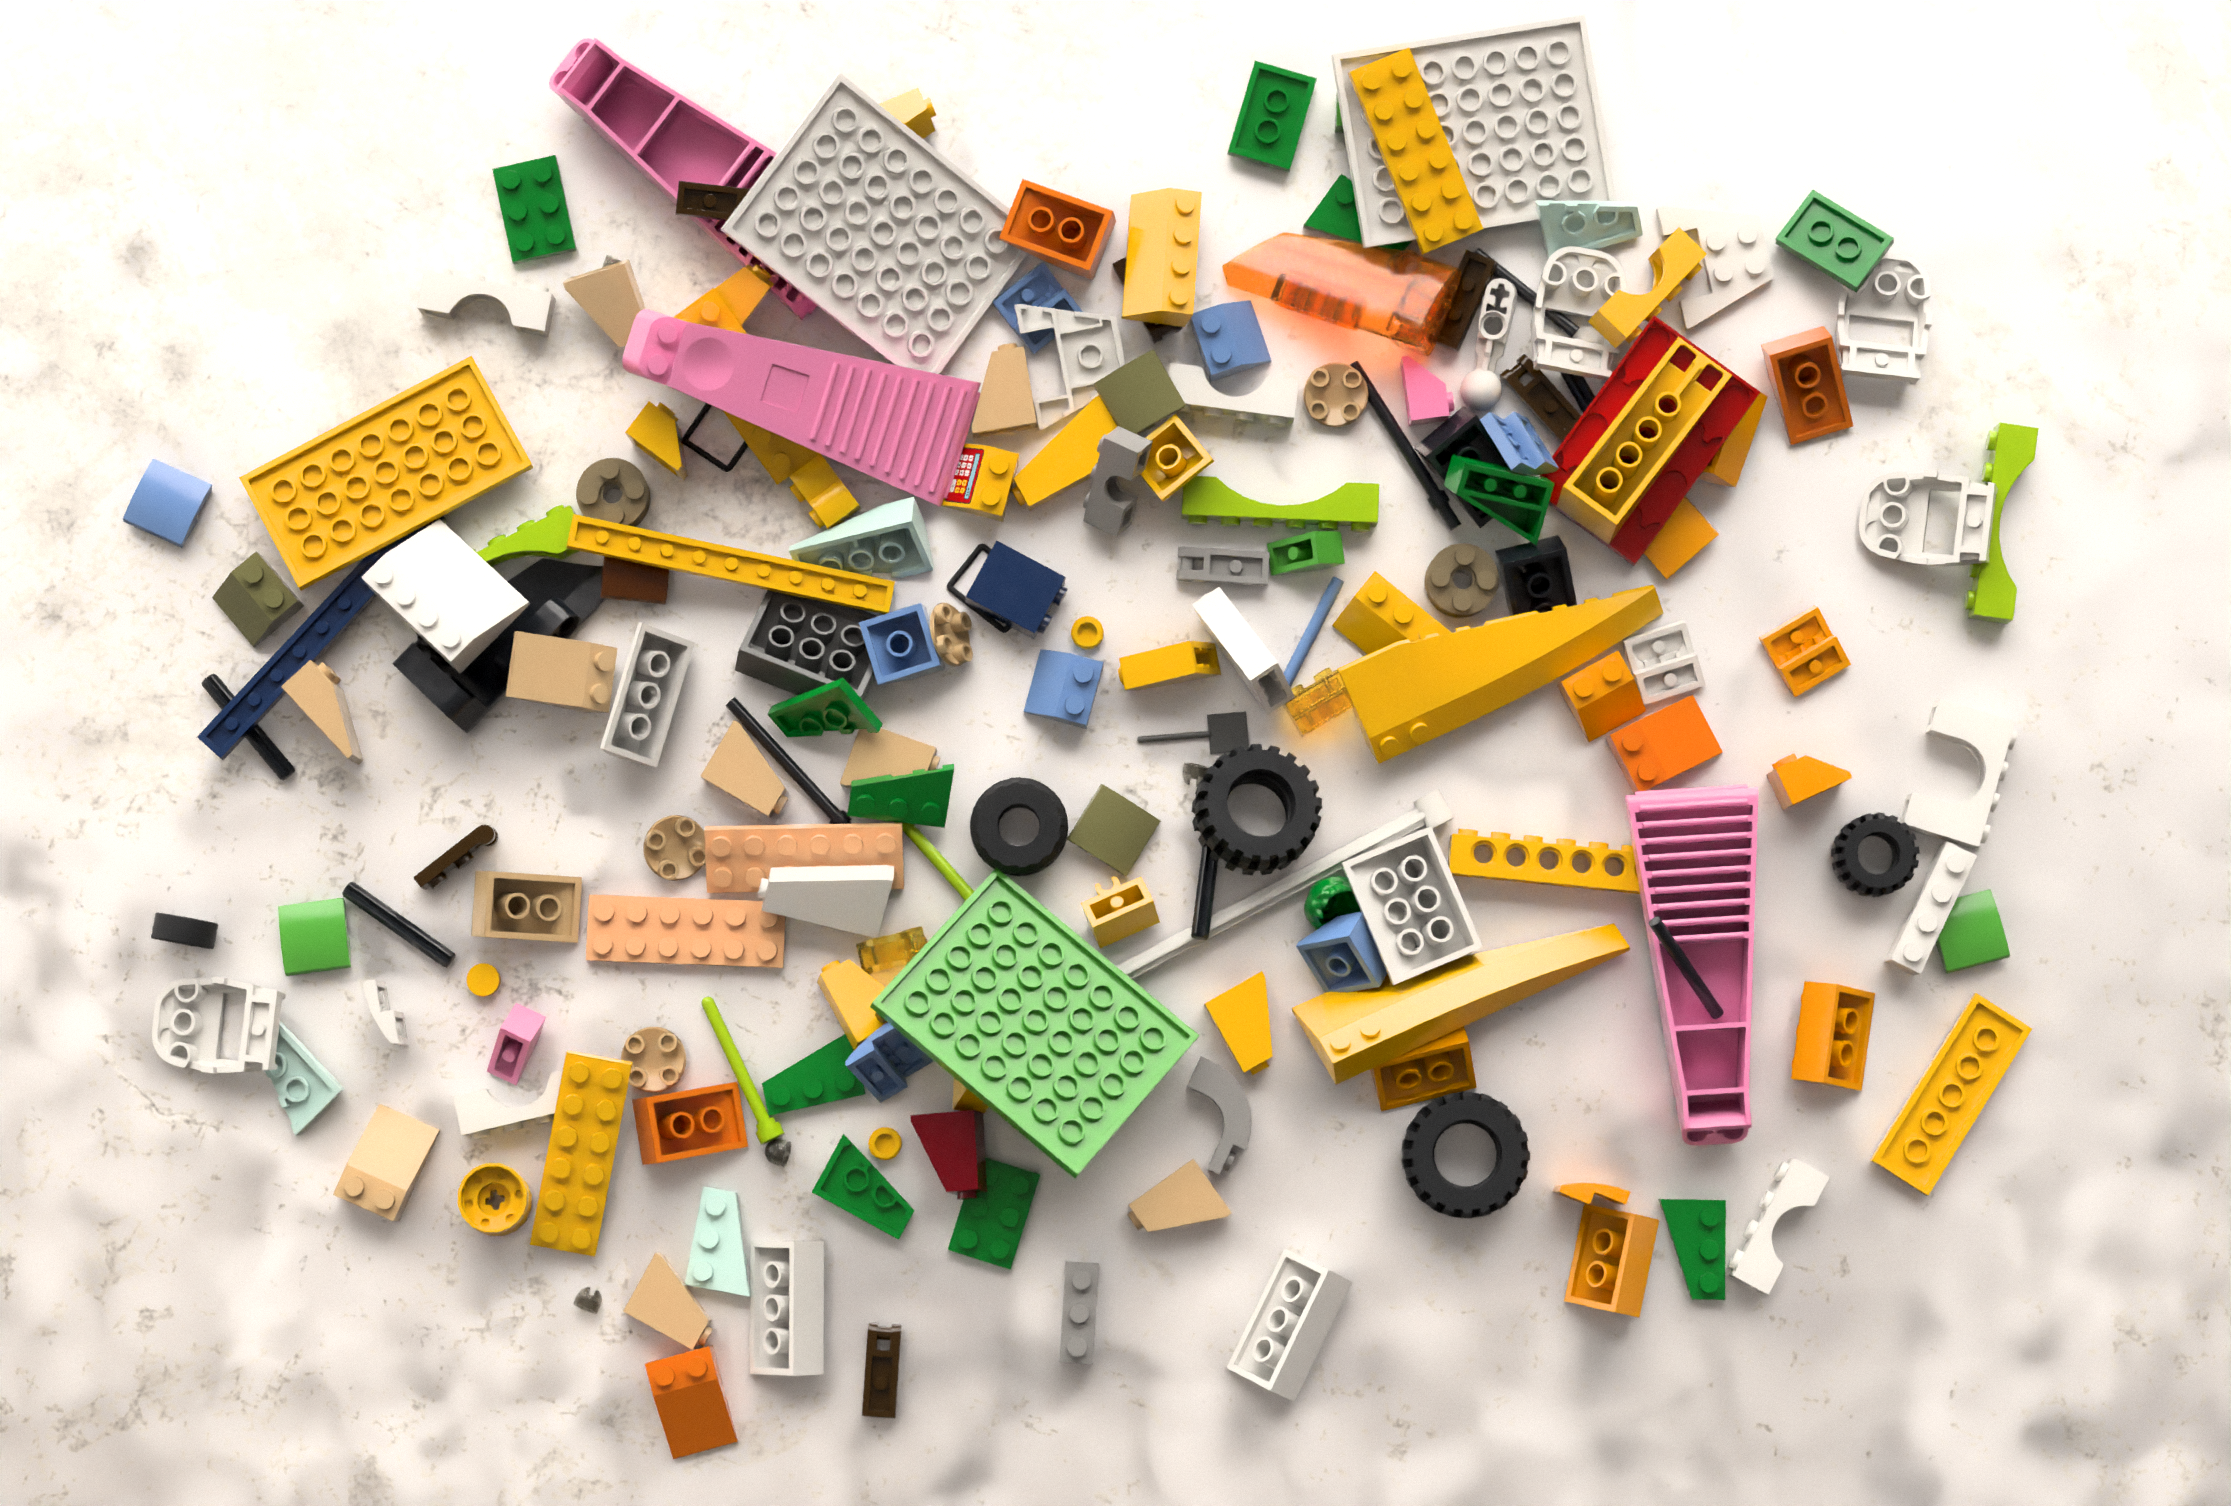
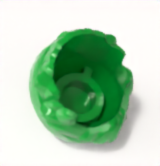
[1304,876,1361,930]

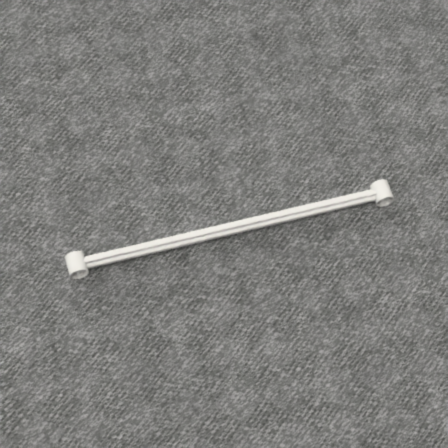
[1116,789,1454,979]

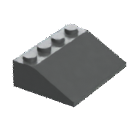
[735,590,878,701]

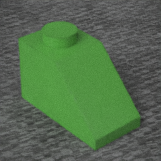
[1267,531,1345,576]

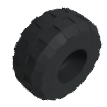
[970,777,1068,876]

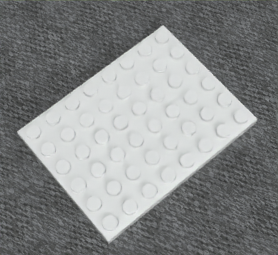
[1331,14,1616,249]
[720,72,1028,374]

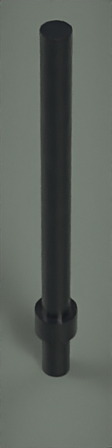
[1350,361,1461,531]
[726,697,852,824]

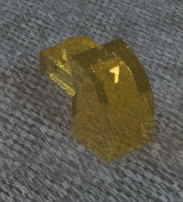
[856,926,928,975]

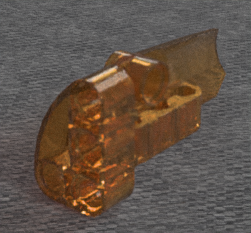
[1222,232,1461,356]

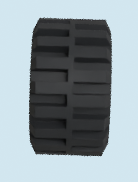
[1831,812,1920,897]

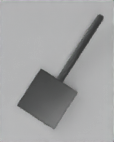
[1137,712,1249,754]

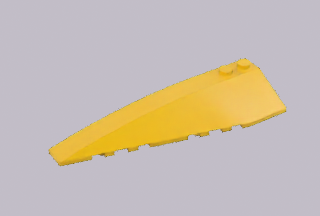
[1338,585,1663,764]
[1292,923,1630,1085]

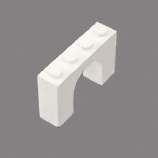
[1899,699,2017,849]

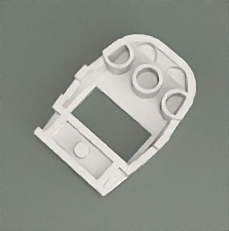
[1530,246,1627,383]
[1835,253,1933,385]
[1859,470,1998,567]
[152,976,286,1074]

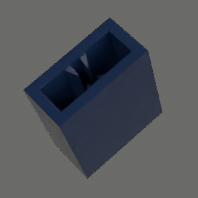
[965,540,1068,639]

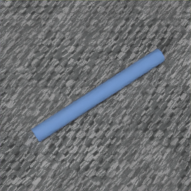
[1283,576,1344,688]

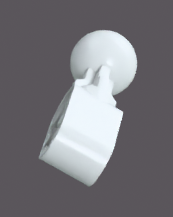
[1460,278,1517,411]

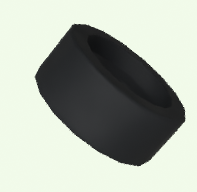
[151,912,218,949]

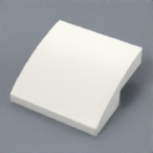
[1621,620,1706,705]
[362,979,408,1046]

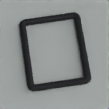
[682,403,748,472]
[947,544,1011,633]

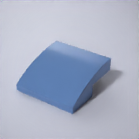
[992,262,1083,354]
[1480,411,1559,475]
[123,458,212,548]
[845,1022,933,1103]

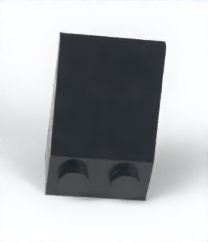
[1414,406,1509,528]
[1495,535,1577,616]

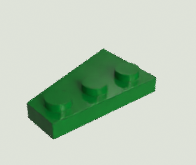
[1303,173,1413,258]
[767,678,883,737]
[847,764,954,828]
[762,1034,866,1116]
[812,1134,915,1240]
[1658,1199,1726,1300]

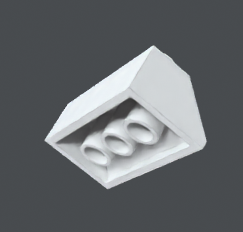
[600,623,695,768]
[750,1241,825,1376]
[1227,1248,1352,1402]

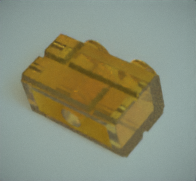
[1283,667,1352,737]

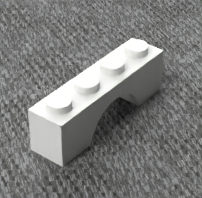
[417,267,556,337]
[1169,363,1299,427]
[1884,841,1977,976]
[453,1071,563,1140]
[1728,1158,1829,1295]

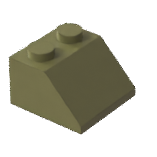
[212,551,305,648]

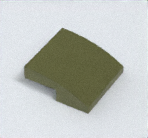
[1094,349,1186,435]
[1067,784,1161,876]

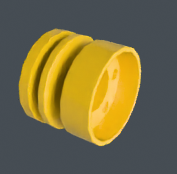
[457,1163,532,1236]

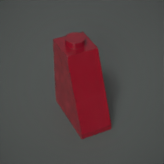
[910,1110,987,1200]

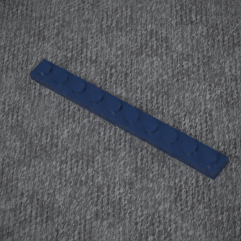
[197,516,447,760]

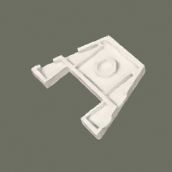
[1656,206,1774,331]
[1014,304,1125,430]

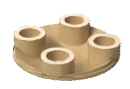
[1304,362,1368,427]
[930,603,973,667]
[643,815,706,881]
[621,1027,686,1093]

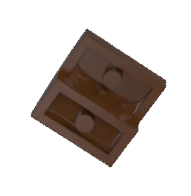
[600,556,669,605]

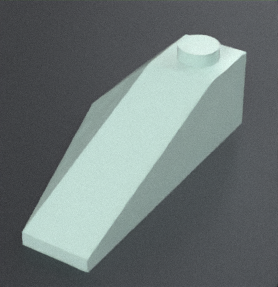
[789,497,934,578]

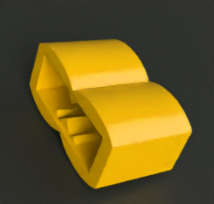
[789,454,861,529]

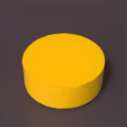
[1071,616,1104,650]
[466,963,501,997]
[869,1127,902,1160]

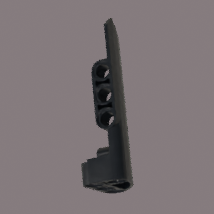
[392,558,605,733]

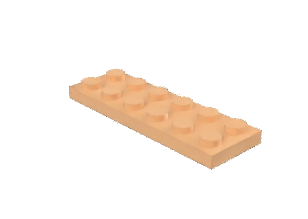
[704,823,904,893]
[586,895,786,968]

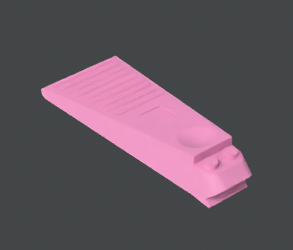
[549,38,817,320]
[622,309,981,507]
[1625,785,1758,1146]

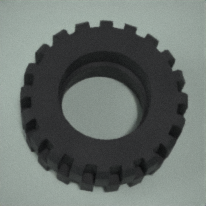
[1191,744,1322,876]
[1401,1092,1530,1218]

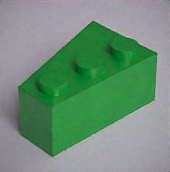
[1444,455,1555,546]

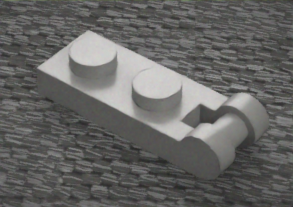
[1176,547,1270,586]

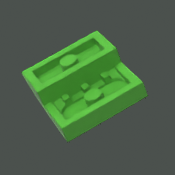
[1936,889,2010,974]
[278,898,352,976]

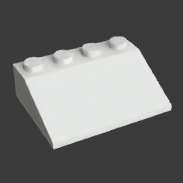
[361,519,530,674]
[1341,826,1483,985]

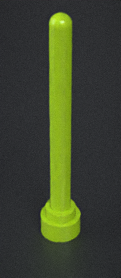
[895,822,974,903]
[701,997,785,1145]

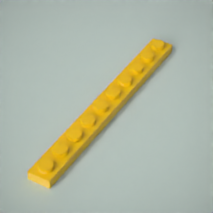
[566,514,895,614]

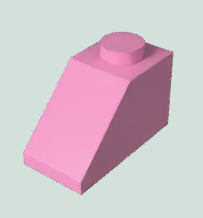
[1400,356,1454,426]
[487,1003,546,1085]

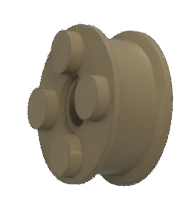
[576,458,651,527]
[1424,543,1499,618]

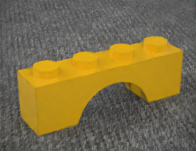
[1588,227,1707,348]

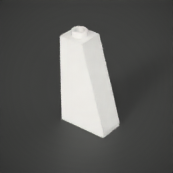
[1192,587,1295,715]
[757,865,894,938]

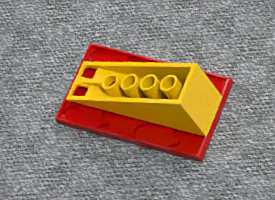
[1540,315,1760,566]

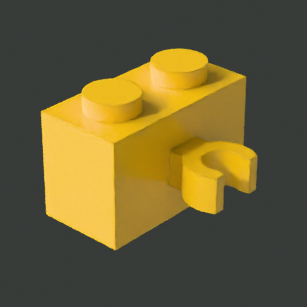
[1081,876,1160,949]

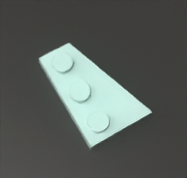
[1535,200,1643,259]
[265,1021,345,1136]
[684,1186,751,1297]

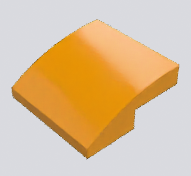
[1644,496,1719,579]
[1759,605,1851,697]
[1552,1183,1631,1204]

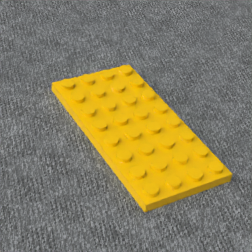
[239,356,533,591]

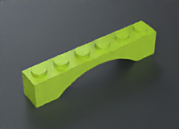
[1964,422,2039,624]
[1181,476,1379,532]
[411,505,579,634]

